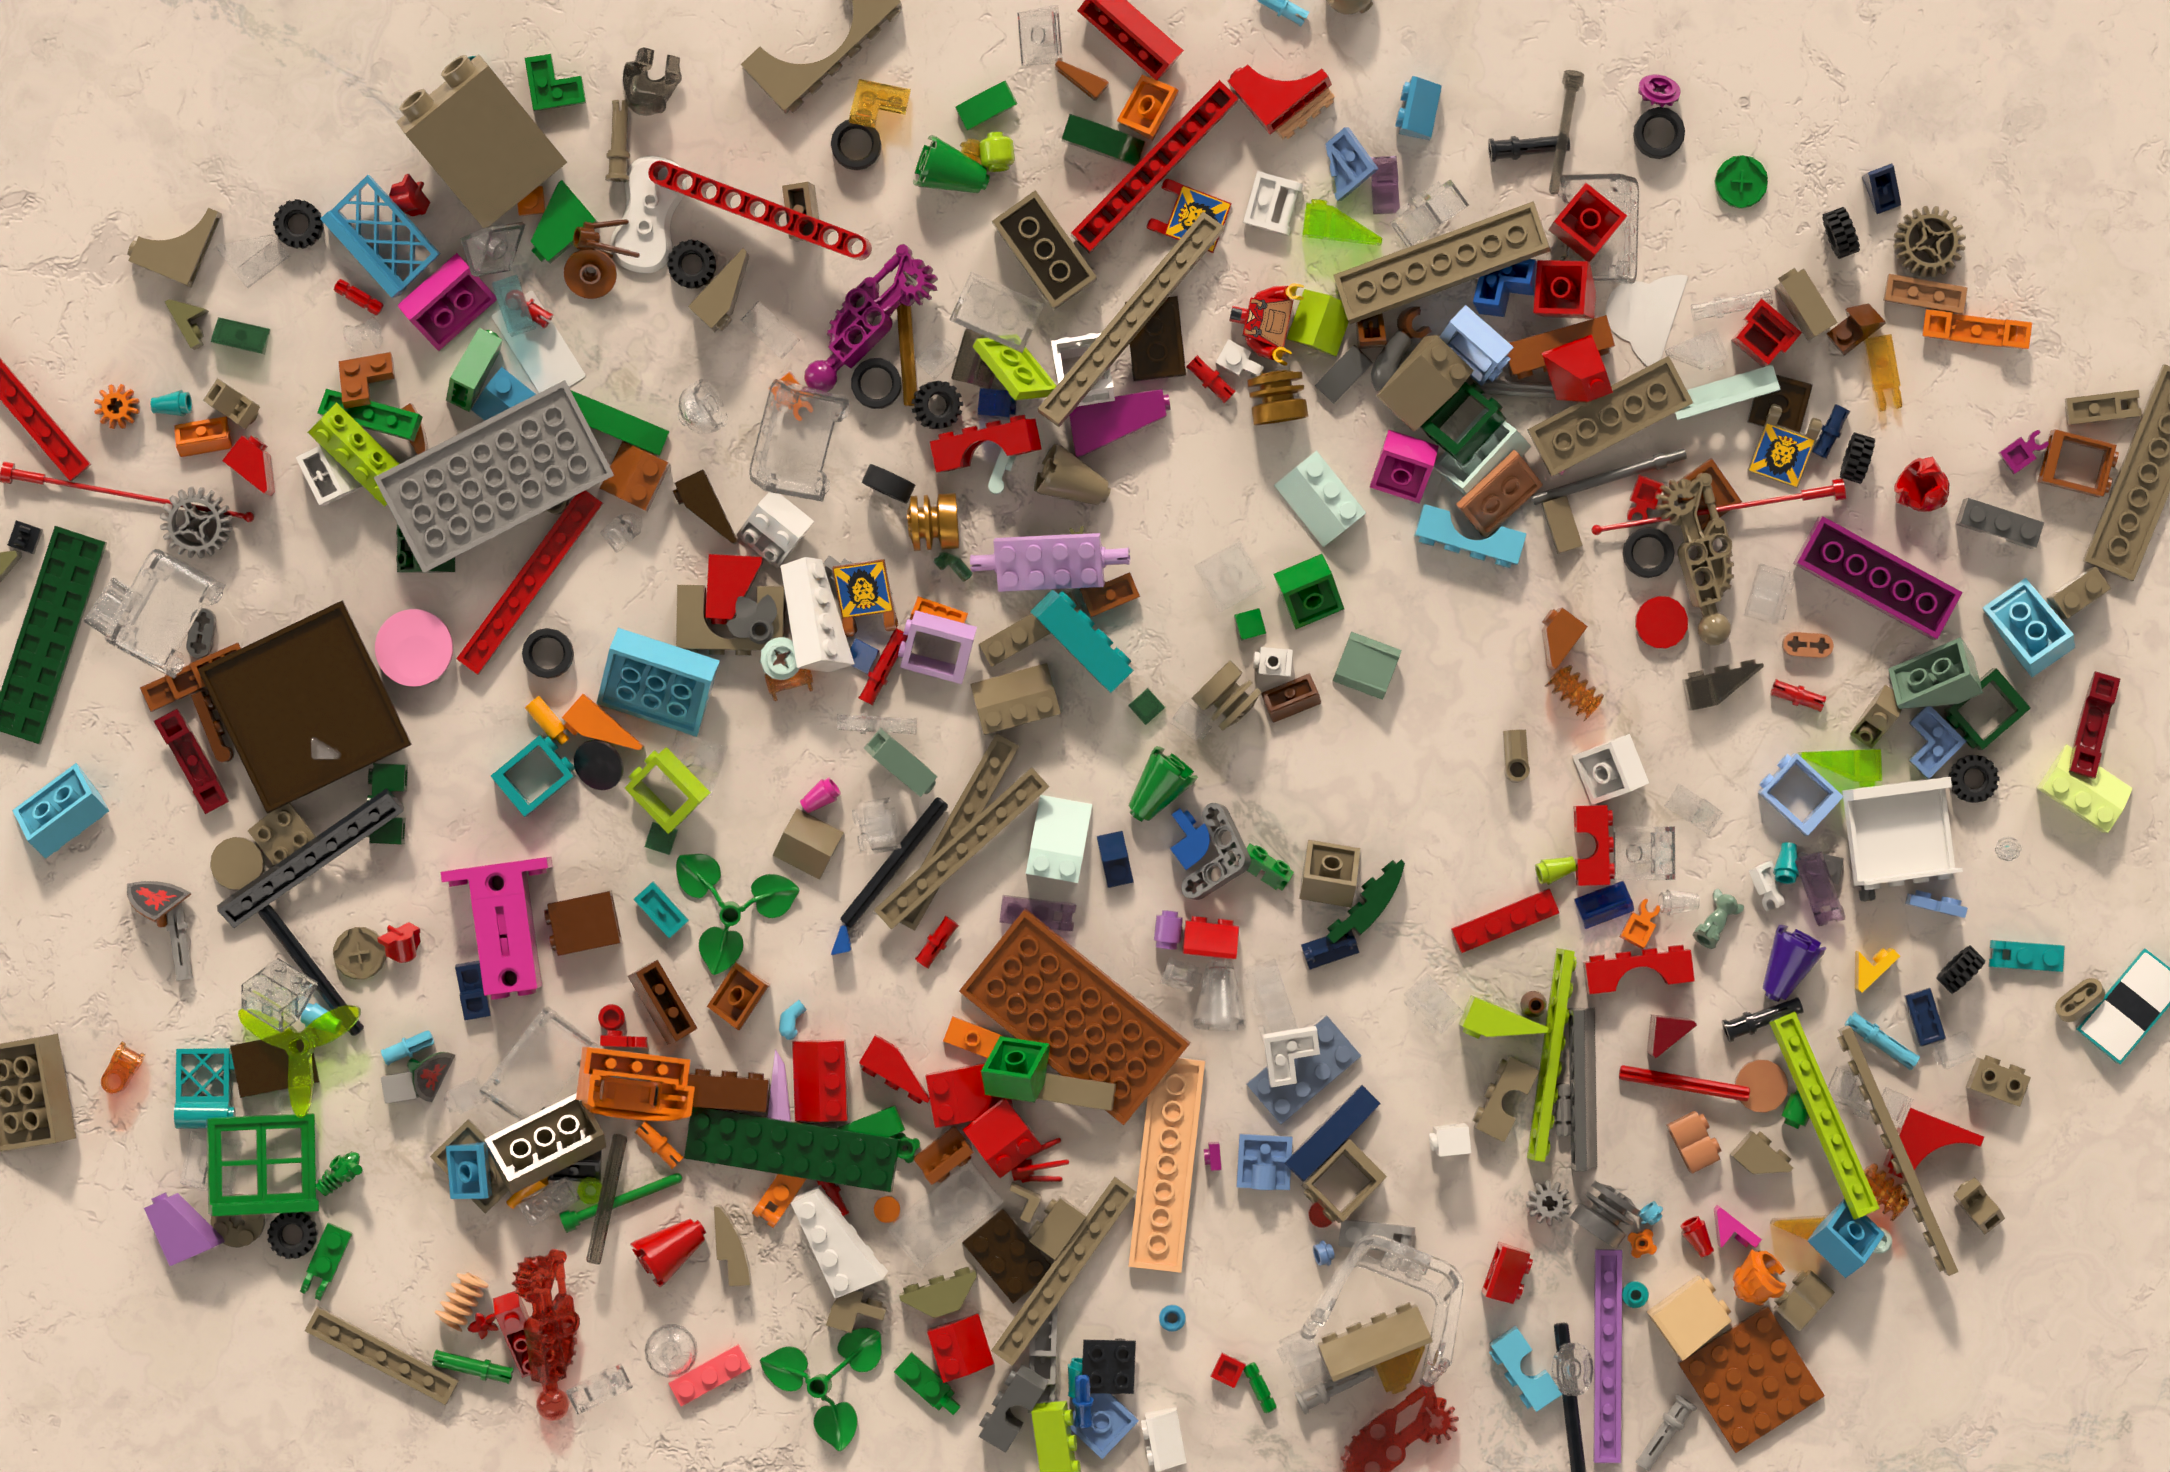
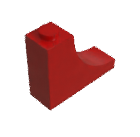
[1227,64,1332,135]
[1883,1106,1984,1179]

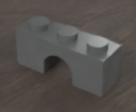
[1955,498,2044,549]
[978,1365,1049,1453]

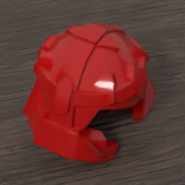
[1894,456,1950,512]

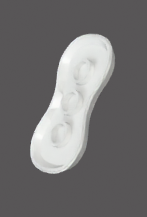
[610,156,686,273]

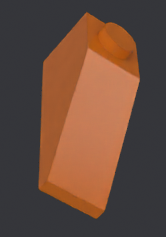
[562,694,645,750]

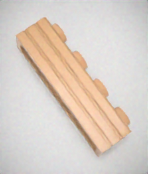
[1276,88,1335,140]

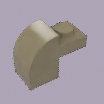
[203,378,260,429]
[1953,1177,2005,1235]
[826,1289,887,1333]

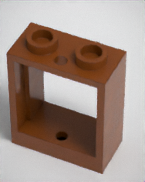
[2037,429,2119,498]

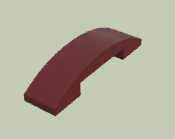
[2069,671,2121,779]
[154,708,229,814]

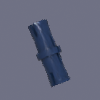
[1812,404,1851,459]

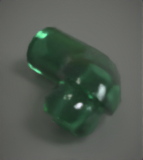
[934,552,973,582]

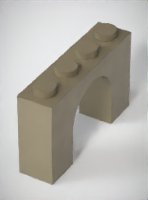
[676,585,785,656]

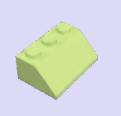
[2037,744,2133,833]

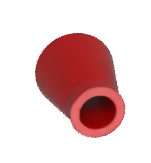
[1680,1216,1714,1258]

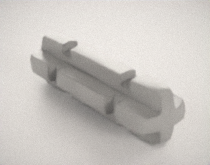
[1556,1084,1571,1136]

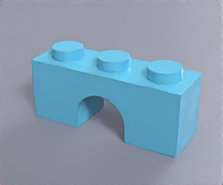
[1489,1326,1562,1412]

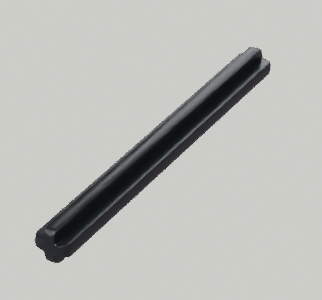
[840,797,948,928]
[258,905,364,1036]
[1554,1322,1586,1472]

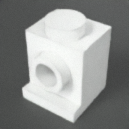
[1253,647,1293,677]

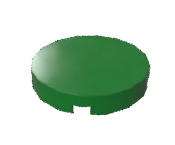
[1714,155,1768,209]

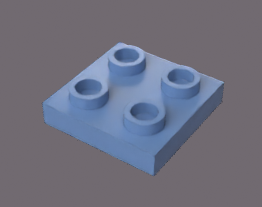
[1236,1134,1293,1190]

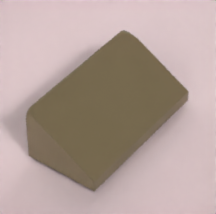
[1541,496,1583,554]

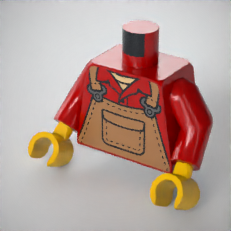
[1229,283,1304,366]

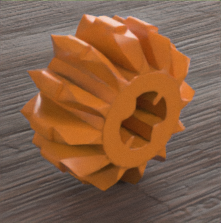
[94,384,140,429]

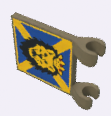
[1747,404,1822,489]

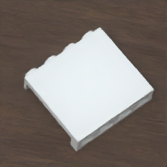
[1842,777,1963,890]

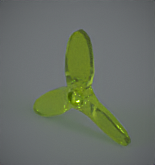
[238,1005,361,1118]

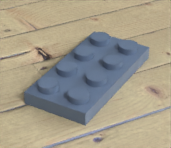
[1246,1015,1361,1124]

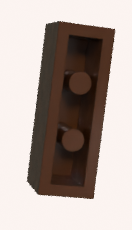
[628,960,698,1045]
[688,1069,770,1112]

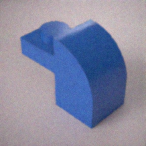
[1170,808,1210,870]

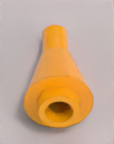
[506,1176,549,1209]

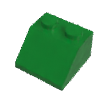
[1273,554,1344,629]
[981,1036,1050,1103]

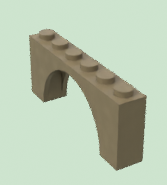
[741,0,902,114]

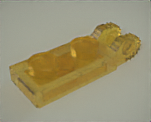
[1864,334,1902,412]

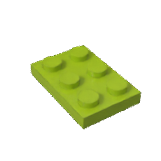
[973,336,1057,400]

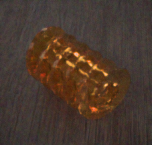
[1544,665,1604,722]
[1863,1163,1910,1222]

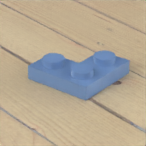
[1909,706,1966,779]
[1905,890,1968,918]

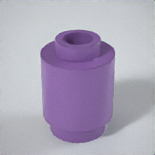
[1154,910,1183,949]

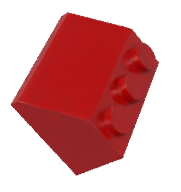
[792,1039,848,1122]

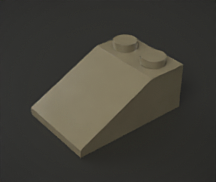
[688,248,750,332]
[1376,335,1474,432]

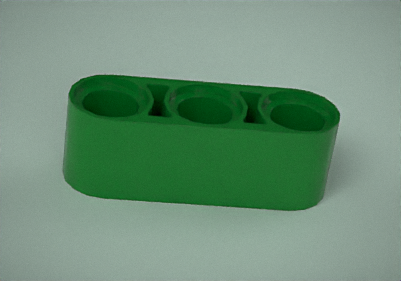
[836,1105,905,1137]

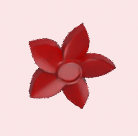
[467,1313,499,1339]

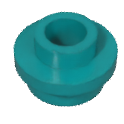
[1622,1281,1649,1308]

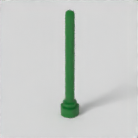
[559,1173,682,1233]

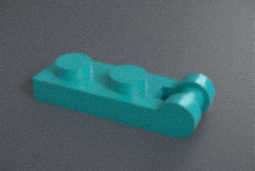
[1988,940,2065,972]

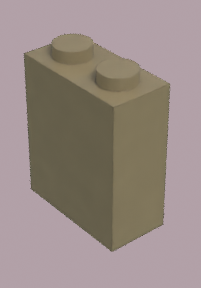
[1775,268,1838,340]

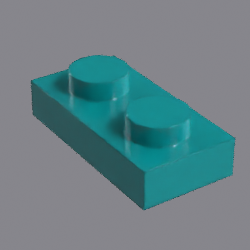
[633,881,689,938]

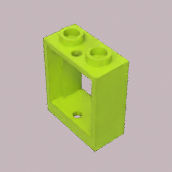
[624,747,711,834]

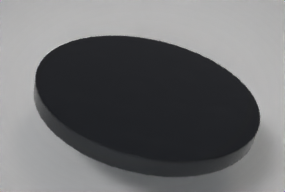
[574,740,624,790]

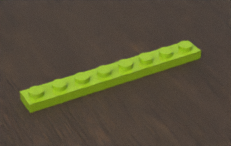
[1527,948,1577,1162]
[1769,1012,1880,1220]

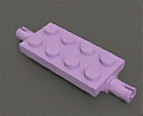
[970,533,1130,592]

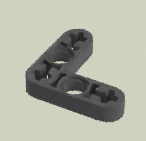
[1181,803,1251,900]

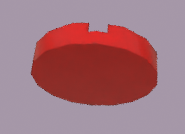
[1635,596,1688,649]

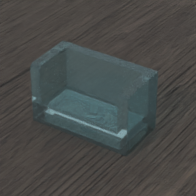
[492,275,536,337]

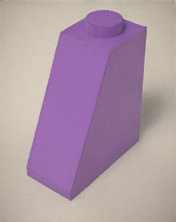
[144,1192,225,1266]

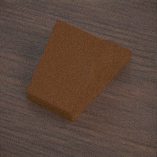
[1356,313,1387,349]

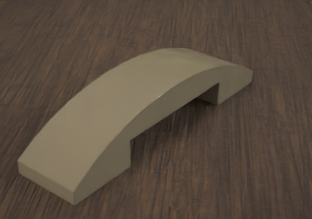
[1037,1073,1117,1111]

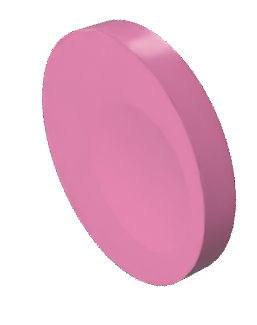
[375,609,453,686]

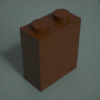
[544,890,622,956]

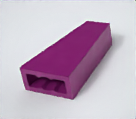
[1069,389,1171,458]

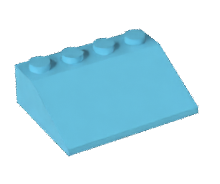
[596,628,720,737]

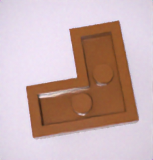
[338,352,395,409]
[1079,572,1140,617]

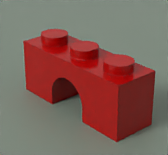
[1573,805,1615,886]

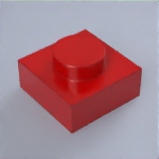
[1210,1352,1246,1388]

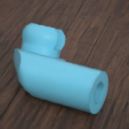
[779,1000,807,1040]

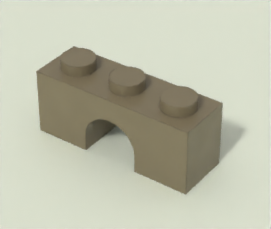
[1472,1056,1539,1142]

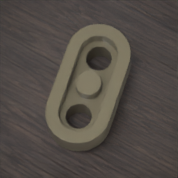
[2055,978,2105,1022]

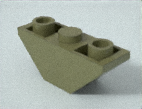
[899,1267,977,1318]

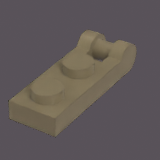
[2065,390,2142,425]

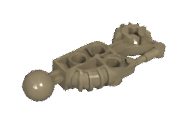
[1655,473,1734,646]

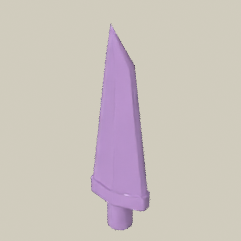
[767,1049,791,1121]

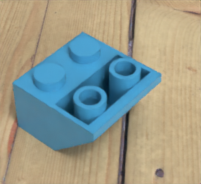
[1395,76,1442,141]

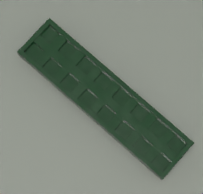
[0,526,107,744]
[684,1107,900,1193]

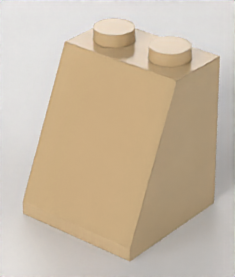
[1646,1275,1731,1361]

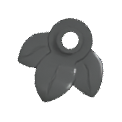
[727,594,777,644]

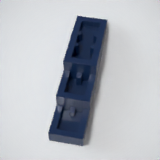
[1285,1085,1381,1182]

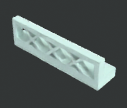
[1675,364,1780,420]

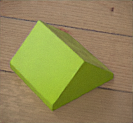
[1286,289,1349,357]

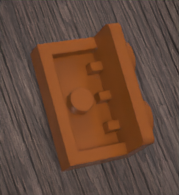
[914,1126,974,1185]

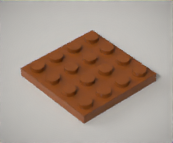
[1678,1305,1825,1453]

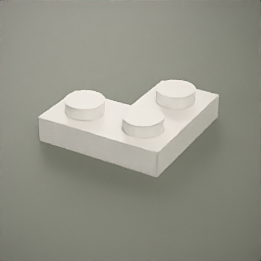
[1263,1026,1320,1087]

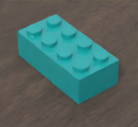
[1030,589,1134,693]

